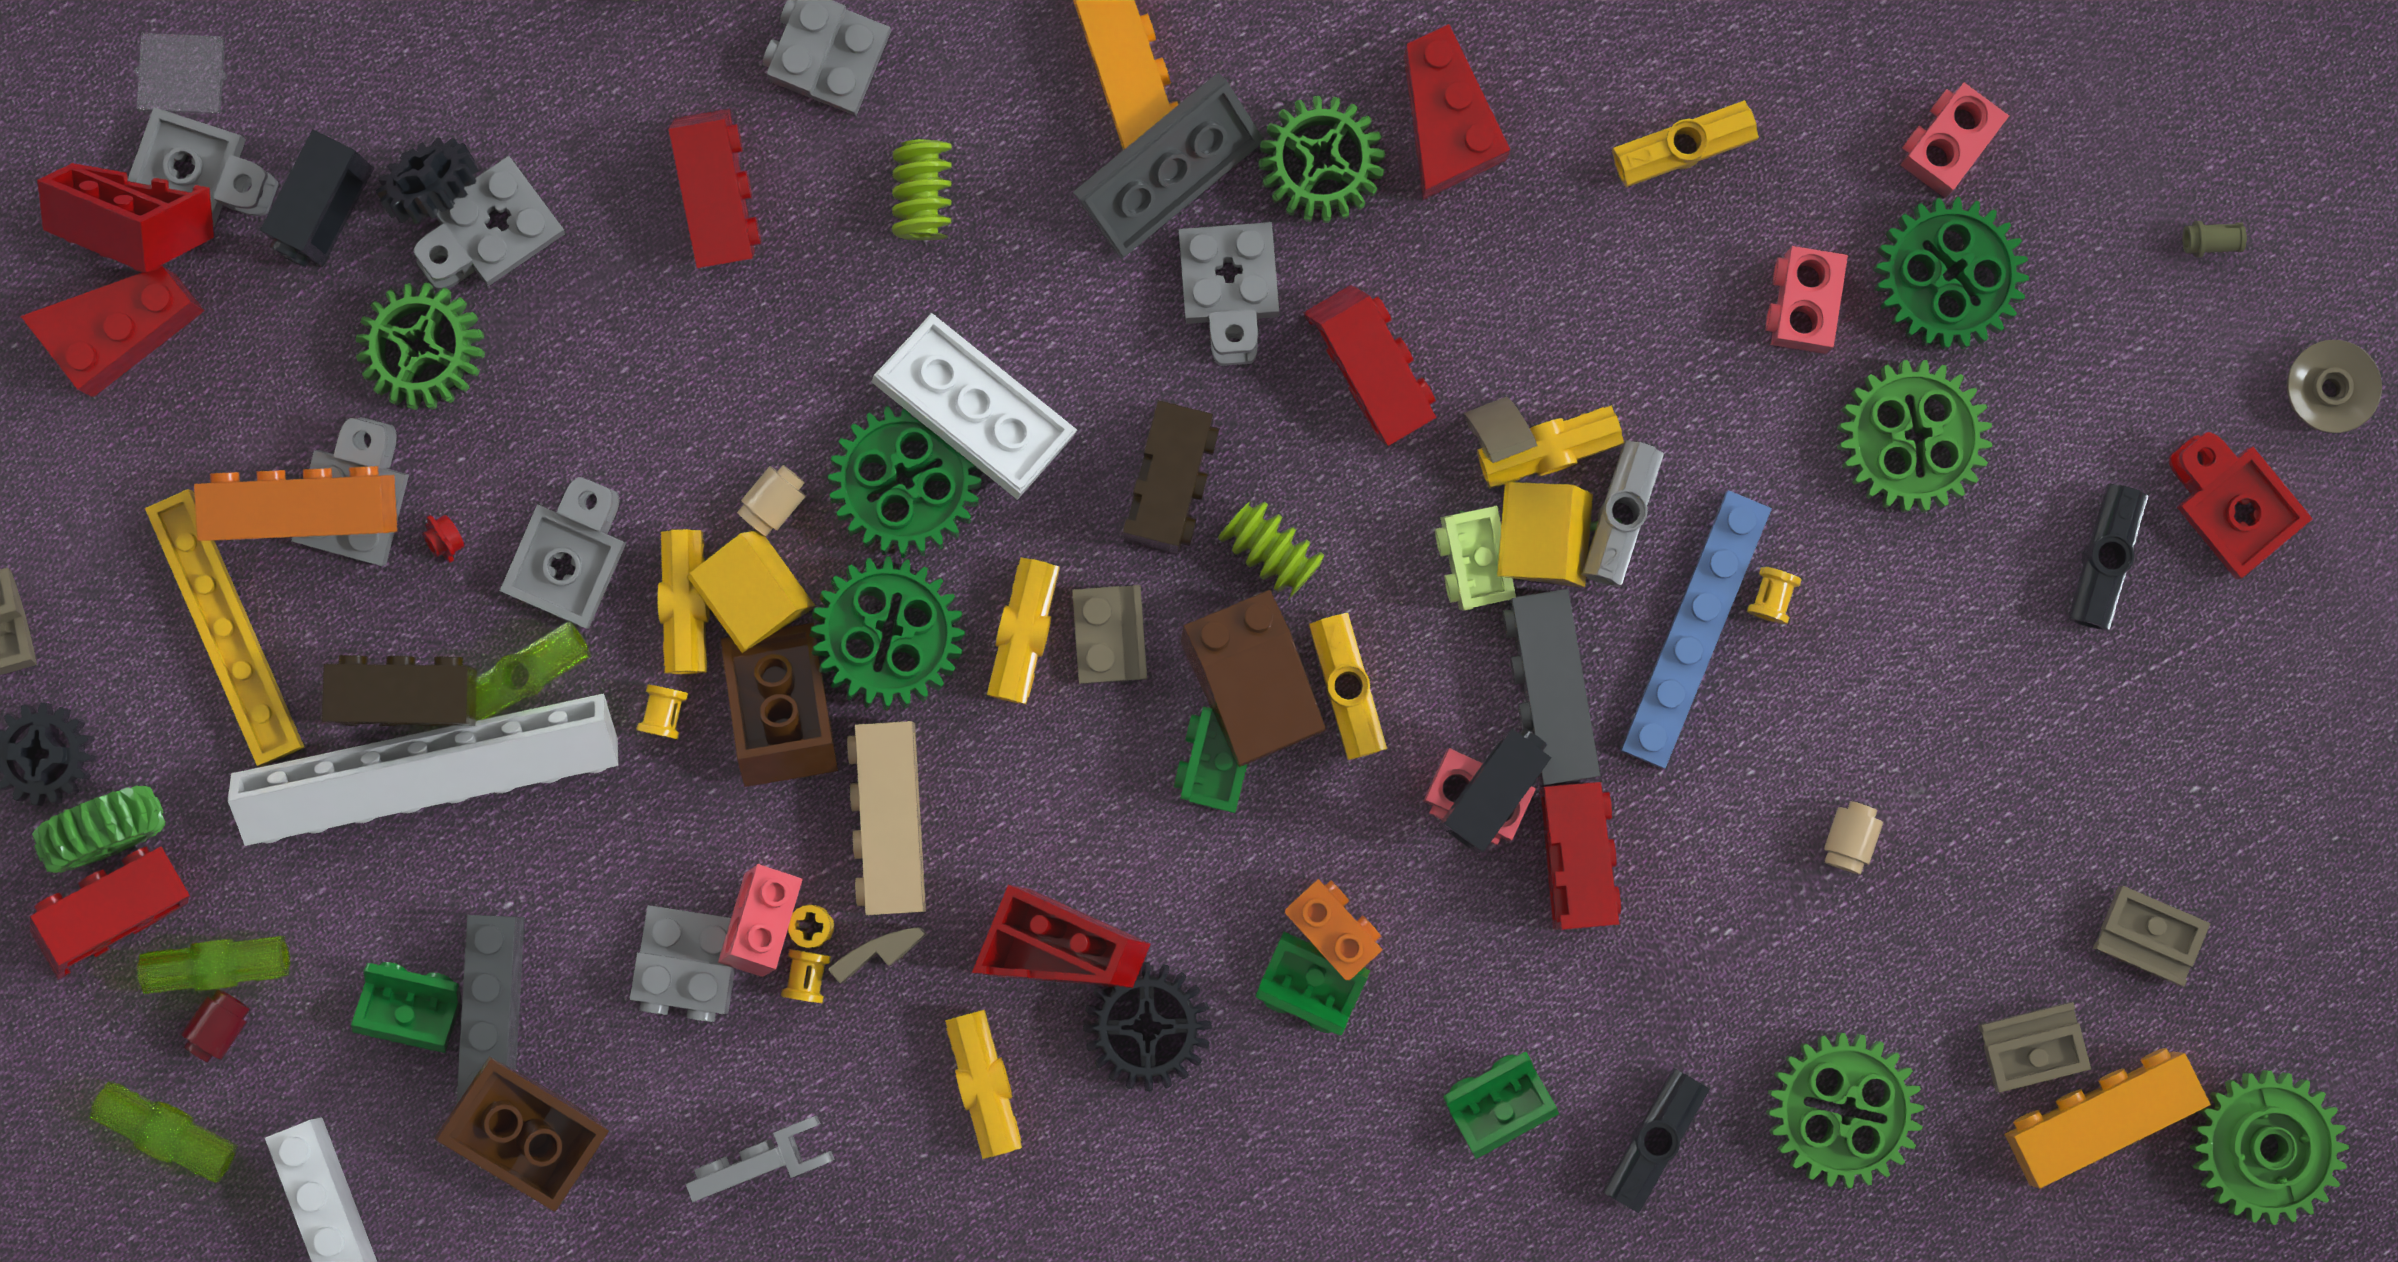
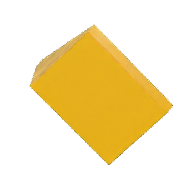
[1497,482,1593,587]
[687,531,816,653]

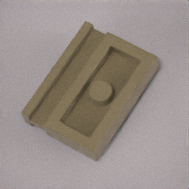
[1072,585,1147,685]
[2092,886,2211,987]
[1978,1002,2091,1093]

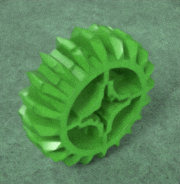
[1259,96,1385,223]
[356,283,485,410]
[32,785,165,873]

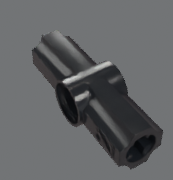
[2067,483,2149,631]
[1602,1068,1710,1213]

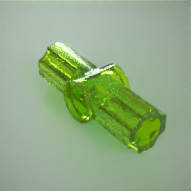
[476,622,592,721]
[137,936,291,995]
[89,1081,238,1183]

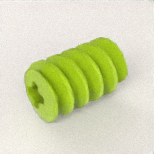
[892,139,952,240]
[1218,501,1324,600]

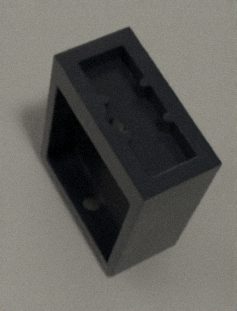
[260,129,374,268]
[1438,728,1552,854]

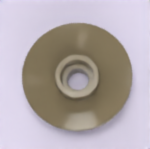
[2287,340,2382,433]

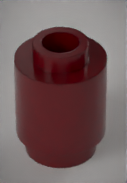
[181,988,250,1063]

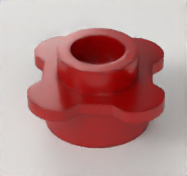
[422,515,465,563]

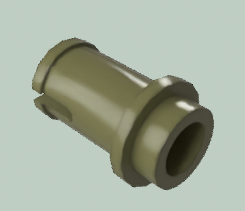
[2182,221,2247,258]

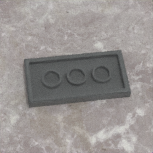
[1073,73,1264,259]

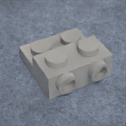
[763,0,891,116]
[630,905,735,1022]

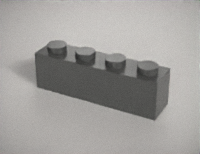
[1502,589,1600,787]
[456,915,525,1105]

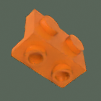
[1285,879,1382,980]

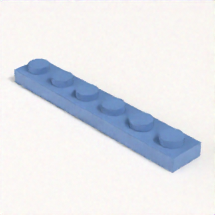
[1620,490,1772,769]

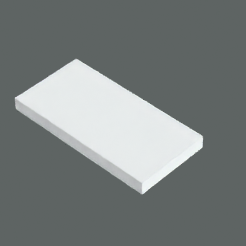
[871,313,1077,500]

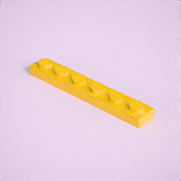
[145,489,305,767]

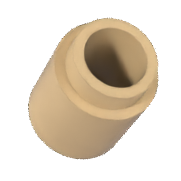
[737,465,806,536]
[1824,801,1884,875]

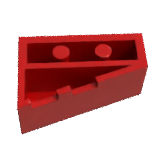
[1404,24,1511,200]
[668,108,761,268]
[37,163,214,273]
[20,266,205,397]
[1303,285,1437,446]
[1540,782,1621,930]
[30,846,190,980]
[972,884,1151,988]

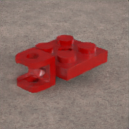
[2169,432,2313,580]

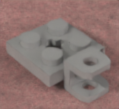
[128,107,278,227]
[414,156,565,290]
[1179,222,1279,366]
[291,417,409,566]
[500,477,626,629]
[685,1115,835,1202]

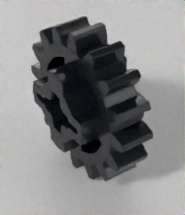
[376,138,479,224]
[0,702,96,806]

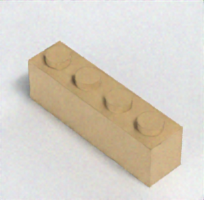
[847,721,926,915]

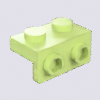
[1435,506,1516,611]

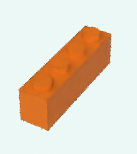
[194,466,397,541]

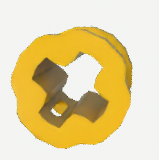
[1747,567,1802,625]
[636,684,688,739]
[788,905,834,948]
[781,949,831,1003]

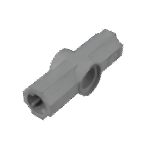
[1581,440,1664,587]

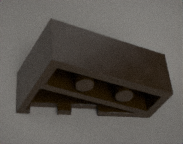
[1123,400,1220,555]
[322,655,477,726]

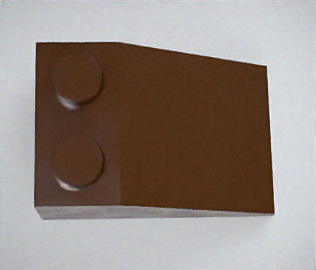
[1180,590,1326,767]
[720,623,838,787]
[434,1056,609,1212]

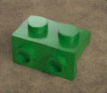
[1173,706,1247,814]
[1255,931,1370,1036]
[351,962,462,1053]
[1443,1052,1559,1159]

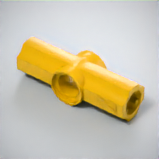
[1612,100,1759,188]
[1477,405,1624,489]
[658,529,710,674]
[987,557,1060,705]
[1308,613,1387,760]
[945,1009,1022,1159]

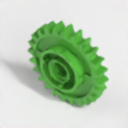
[2190,1070,2349,1225]

